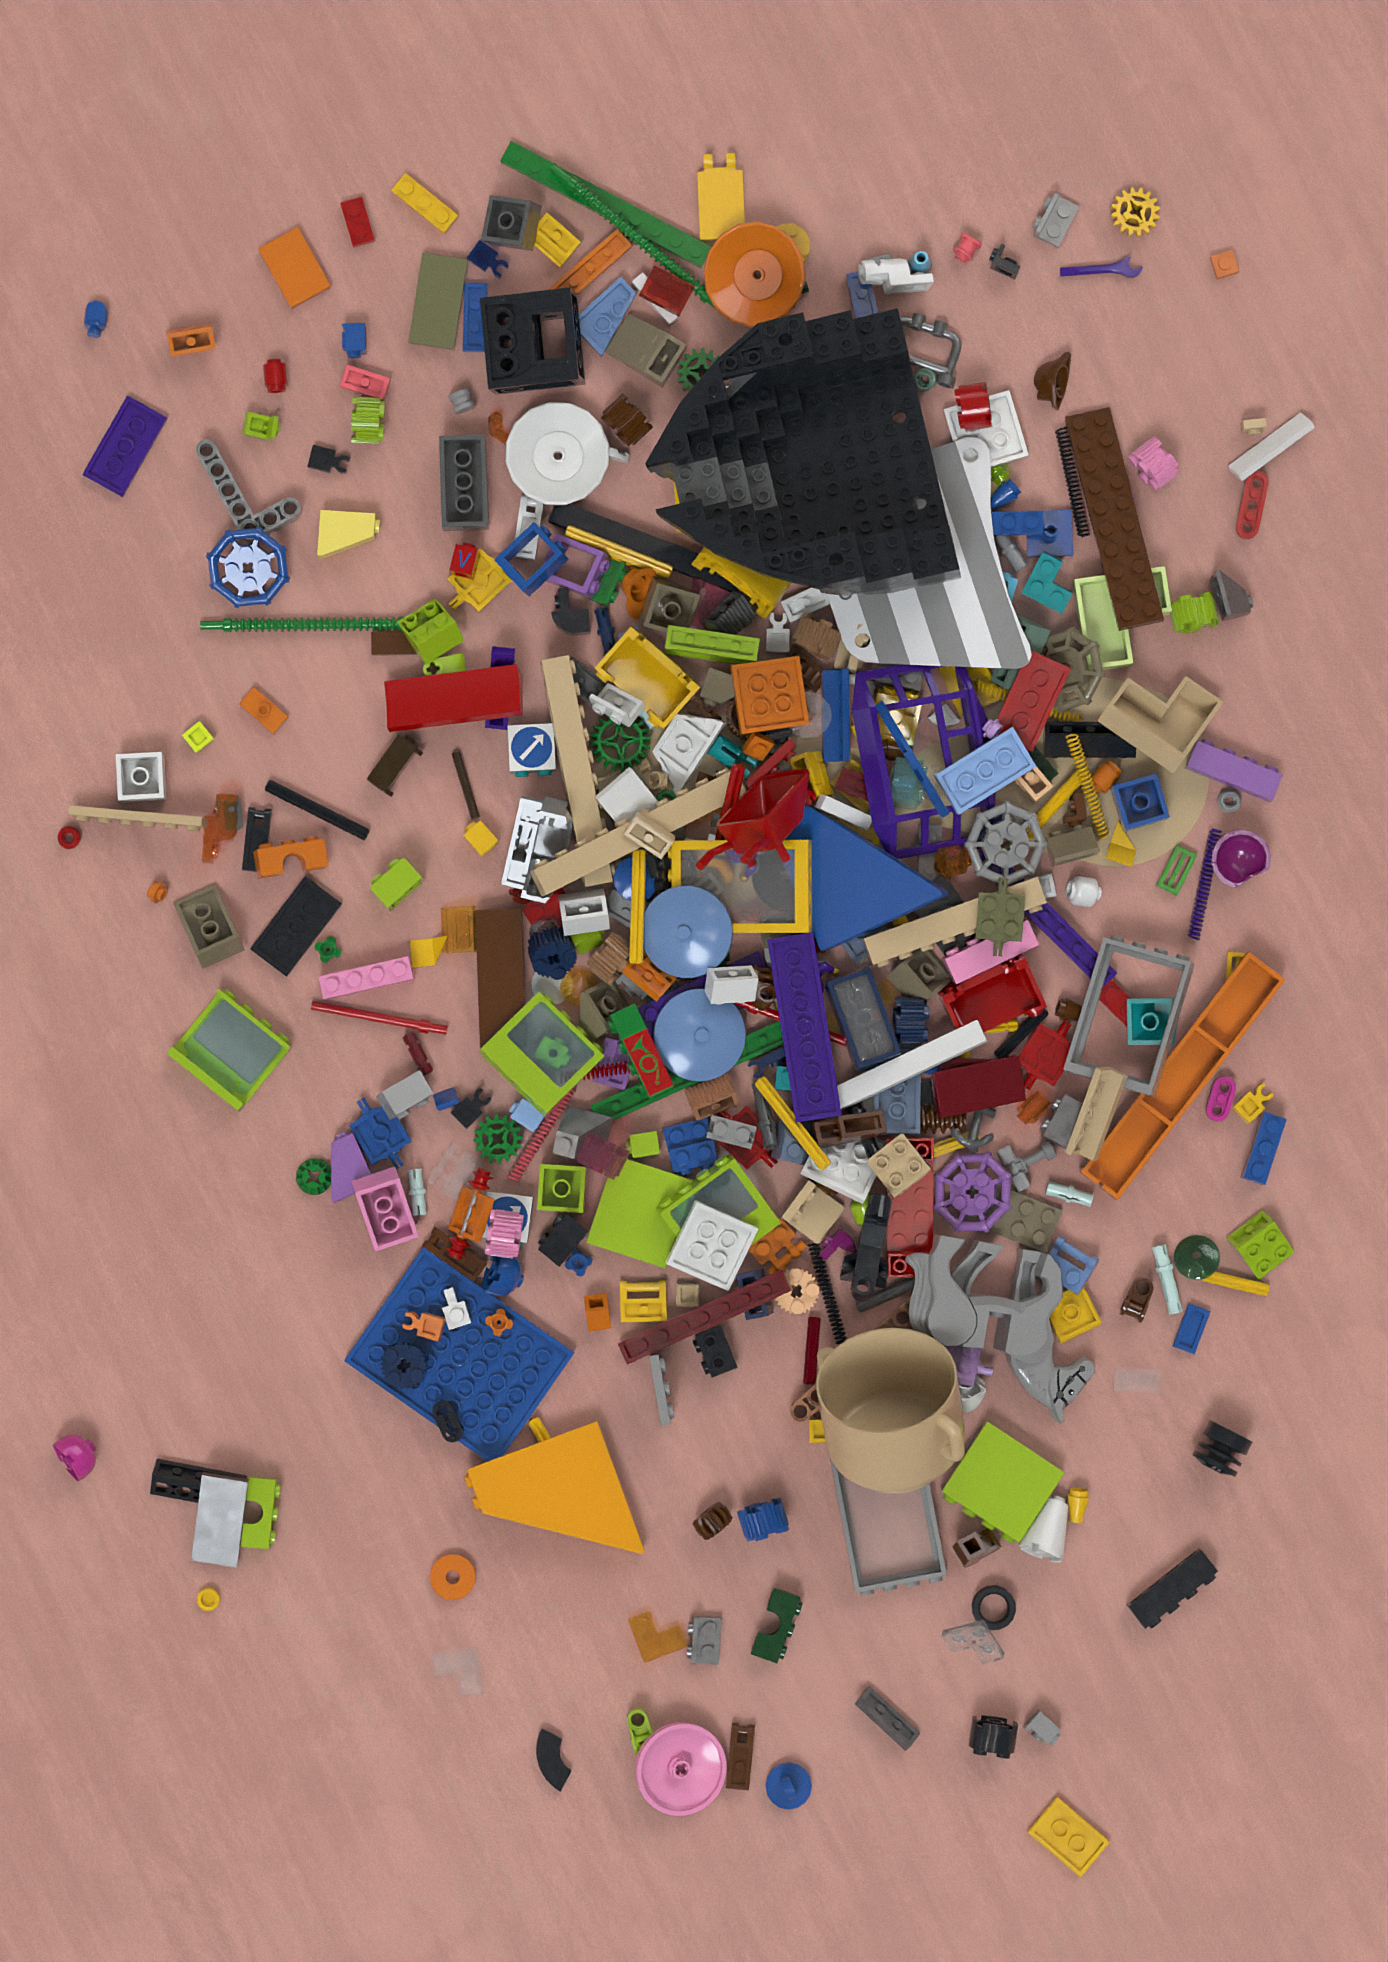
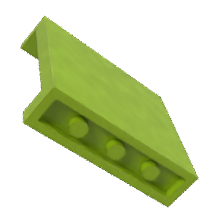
[586,1155,695,1268]
[940,1421,1065,1544]

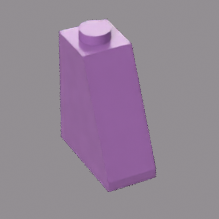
[331,1131,372,1203]

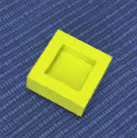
[182,721,215,753]

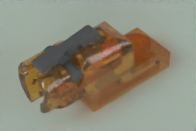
[202,794,243,864]

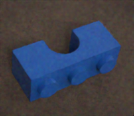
[1241,1112,1287,1185]

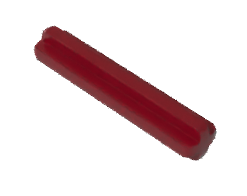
[803,1316,821,1385]

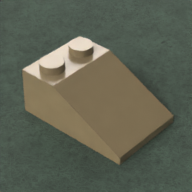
[173,884,245,969]

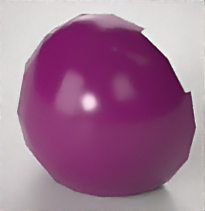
[1211,829,1271,888]

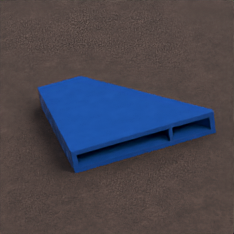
[784,804,949,951]

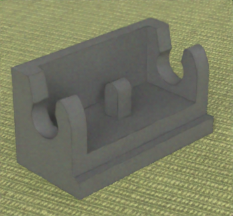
[570,657,607,705]

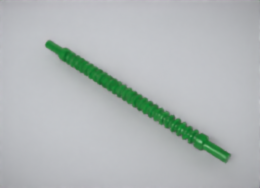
[549,163,720,313]
[200,617,404,632]

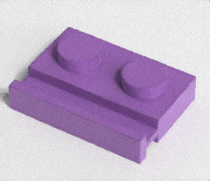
[593,1037,629,1090]

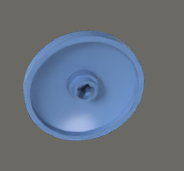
[643,885,733,978]
[653,989,746,1081]

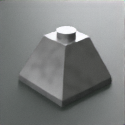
[1210,570,1253,621]
[552,1106,613,1162]

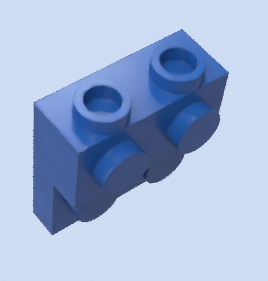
[662,1117,718,1176]

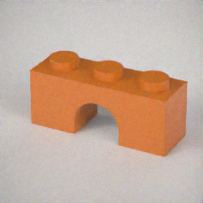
[253,836,329,879]

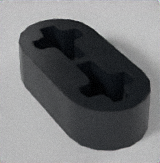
[432,1400,463,1443]

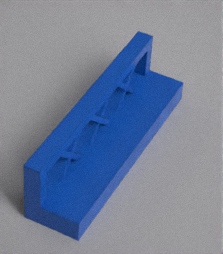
[821,669,850,762]

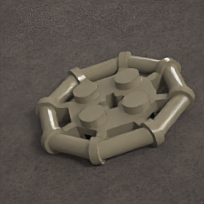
[1041,627,1105,713]

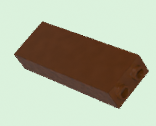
[475,908,527,1051]

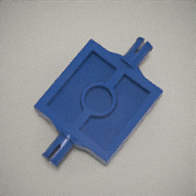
[349,1097,412,1169]

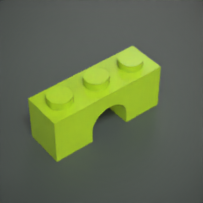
[241,1476,281,1549]

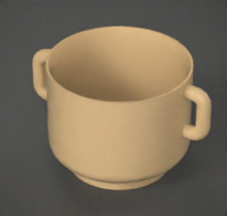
[816,1328,965,1494]

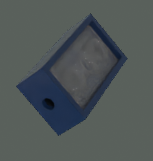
[825,967,901,1073]

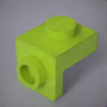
[242,412,280,441]

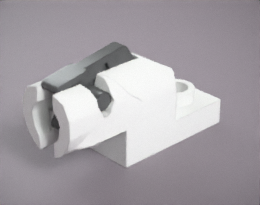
[858,254,934,295]

